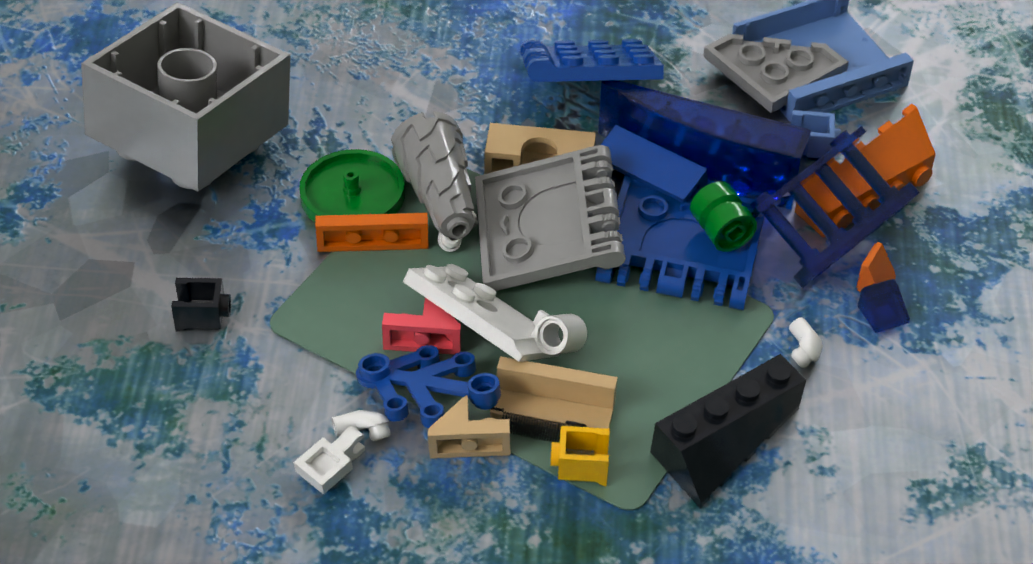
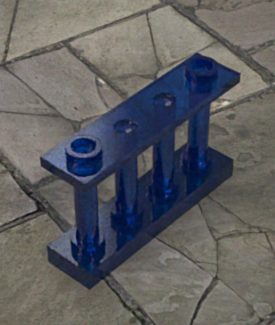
[750,126,920,288]

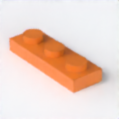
[315,213,429,252]

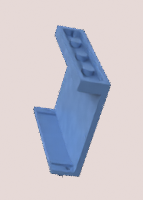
[732,0,914,122]

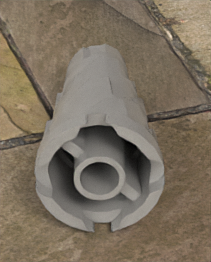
[390,111,474,239]

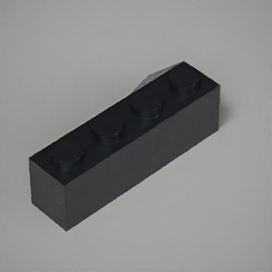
[650,354,806,508]

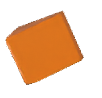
[857,242,896,300]

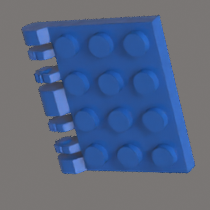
[520,39,664,82]
[595,175,767,311]

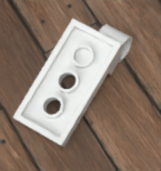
[403,264,587,362]

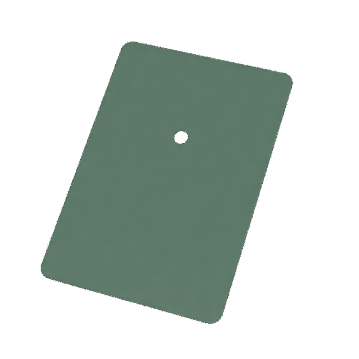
[270,169,774,510]

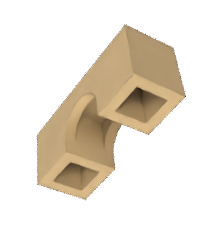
[484,123,596,174]

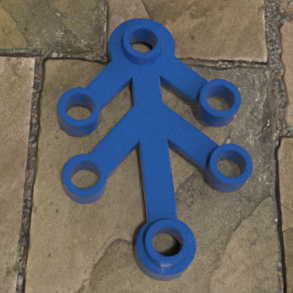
[356,345,501,428]

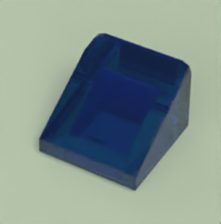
[858,279,910,333]

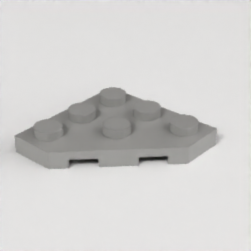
[703,34,849,113]

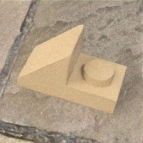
[428,396,511,459]

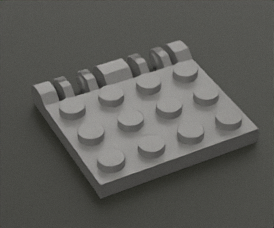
[475,145,625,291]

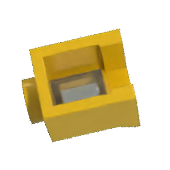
[550,426,610,486]

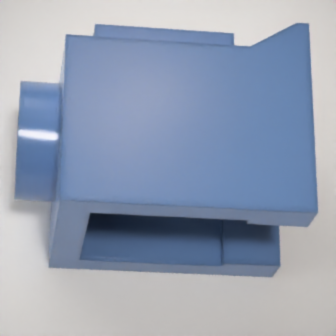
[788,110,841,160]

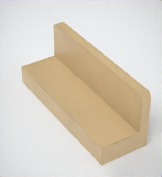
[490,356,618,430]

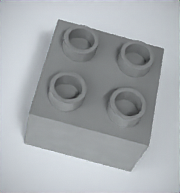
[81,2,290,191]

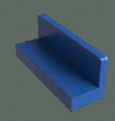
[601,125,708,203]

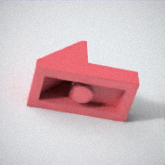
[382,298,461,355]

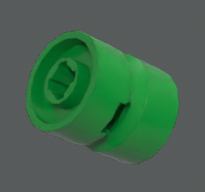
[690,181,757,252]

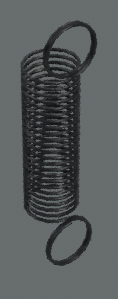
[491,407,587,442]

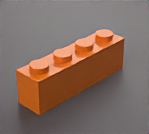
[795,104,936,238]

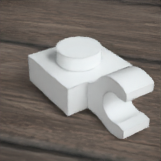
[293,426,365,494]

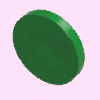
[299,149,405,223]

